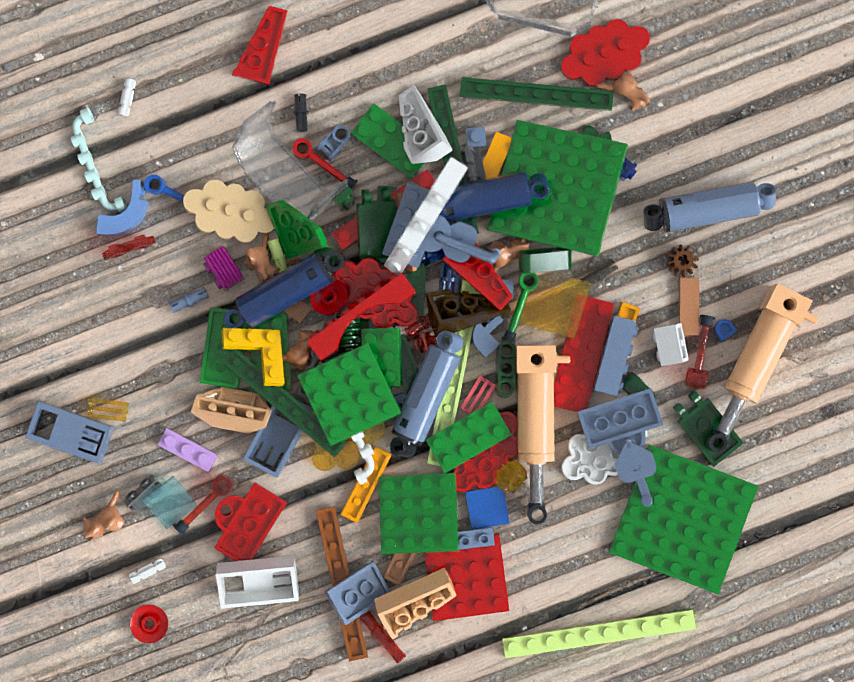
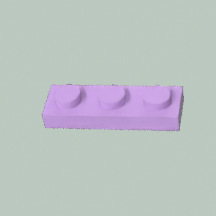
[158,428,218,472]

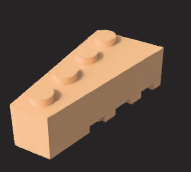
[374,568,456,640]

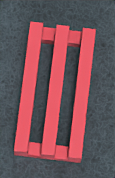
[460,375,495,414]

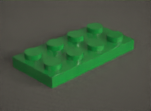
[351,103,425,180]
[200,307,247,388]
[249,314,292,393]
[426,401,512,473]

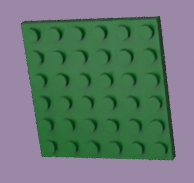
[488,120,628,257]
[609,445,759,595]

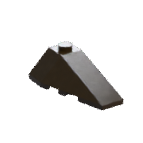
[426,289,511,337]

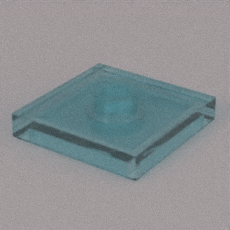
[143,475,197,529]

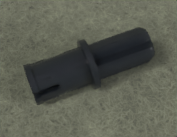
[294,93,309,133]

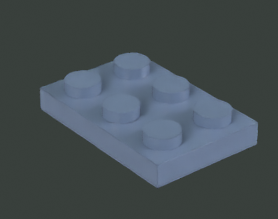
[325,561,391,625]

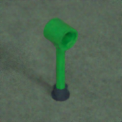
[501,273,539,343]

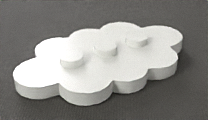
[561,431,647,485]

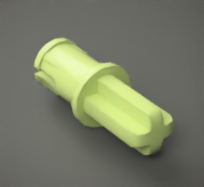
[267,238,287,272]

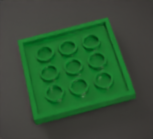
[297,343,401,447]
[379,473,459,555]

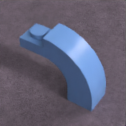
[96,180,149,236]

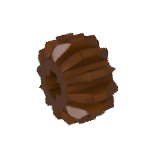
[666,245,699,277]

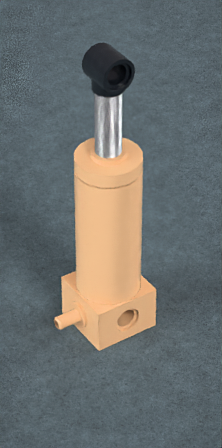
[706,283,818,453]
[515,346,570,525]

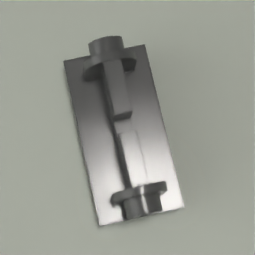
[462,145,486,183]
[124,474,163,513]

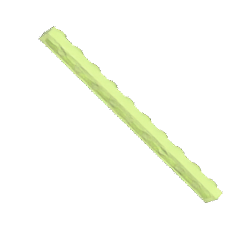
[427,279,480,466]
[502,609,696,658]

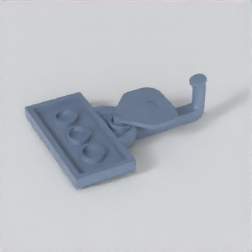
[382,182,501,268]
[578,388,664,506]

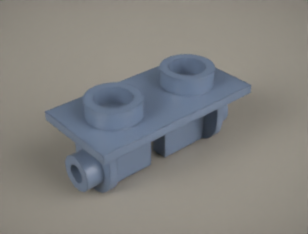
[458,527,495,550]

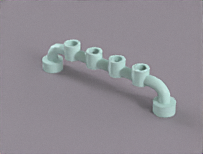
[71,107,128,213]

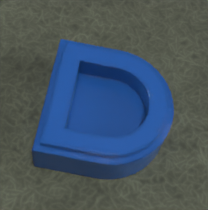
[714,319,737,342]

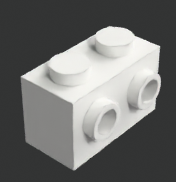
[653,323,689,366]

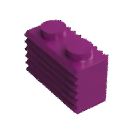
[203,246,245,291]

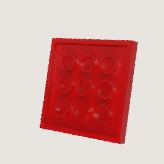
[424,534,510,621]

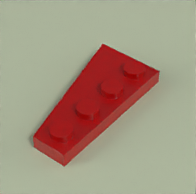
[232,6,288,85]
[443,242,513,311]

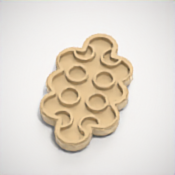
[183,180,274,244]

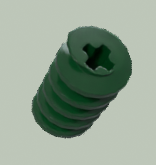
[336,316,361,355]

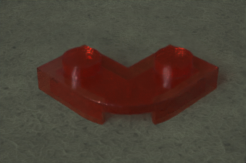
[102,235,156,260]

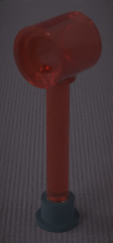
[685,315,715,389]
[173,475,234,536]

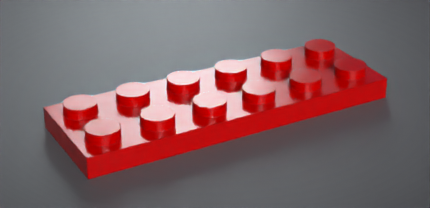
[554,294,614,413]

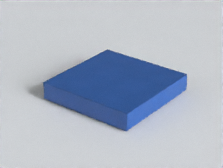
[465,485,510,530]

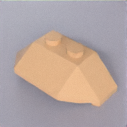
[191,387,271,434]

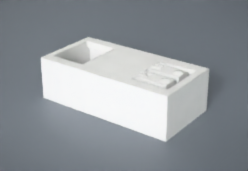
[216,556,299,609]

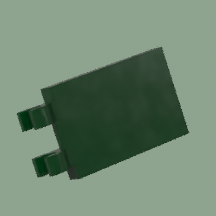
[356,187,396,260]
[673,391,743,467]

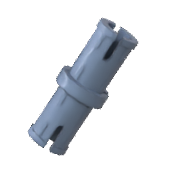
[169,287,209,313]

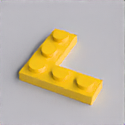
[221,328,284,386]

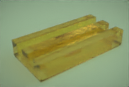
[87,398,129,422]

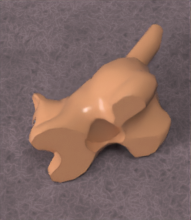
[596,72,650,111]
[246,234,281,283]
[488,238,529,272]
[282,329,313,370]
[83,490,124,540]

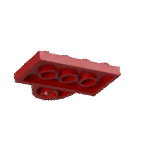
[214,482,288,561]

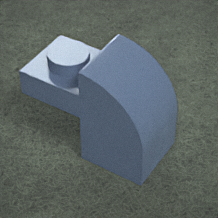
[472,316,503,358]

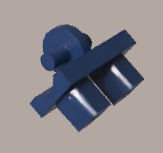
[438,262,459,293]

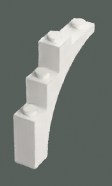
[384,157,468,275]

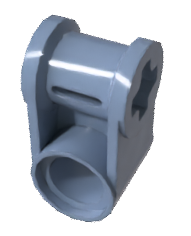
[316,125,351,162]

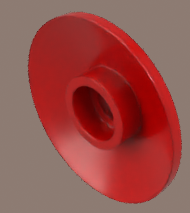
[310,280,348,315]
[130,604,169,643]

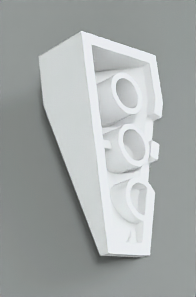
[399,85,452,164]

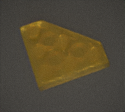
[519,278,591,339]

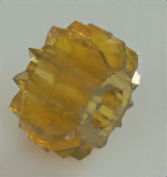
[495,460,528,494]

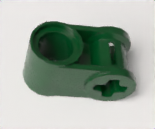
[623,372,656,397]

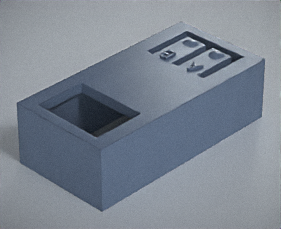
[243,400,314,478]
[25,401,115,464]

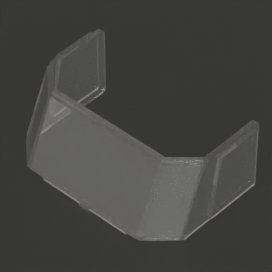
[485,0,600,37]
[232,101,348,220]

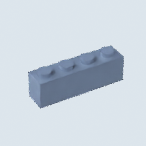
[593,315,639,396]

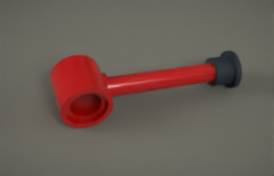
[293,138,358,190]

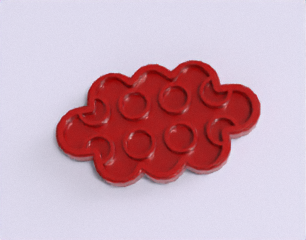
[561,19,650,87]
[334,258,418,328]
[452,411,518,492]

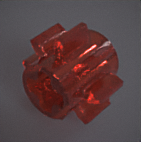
[413,331,437,353]

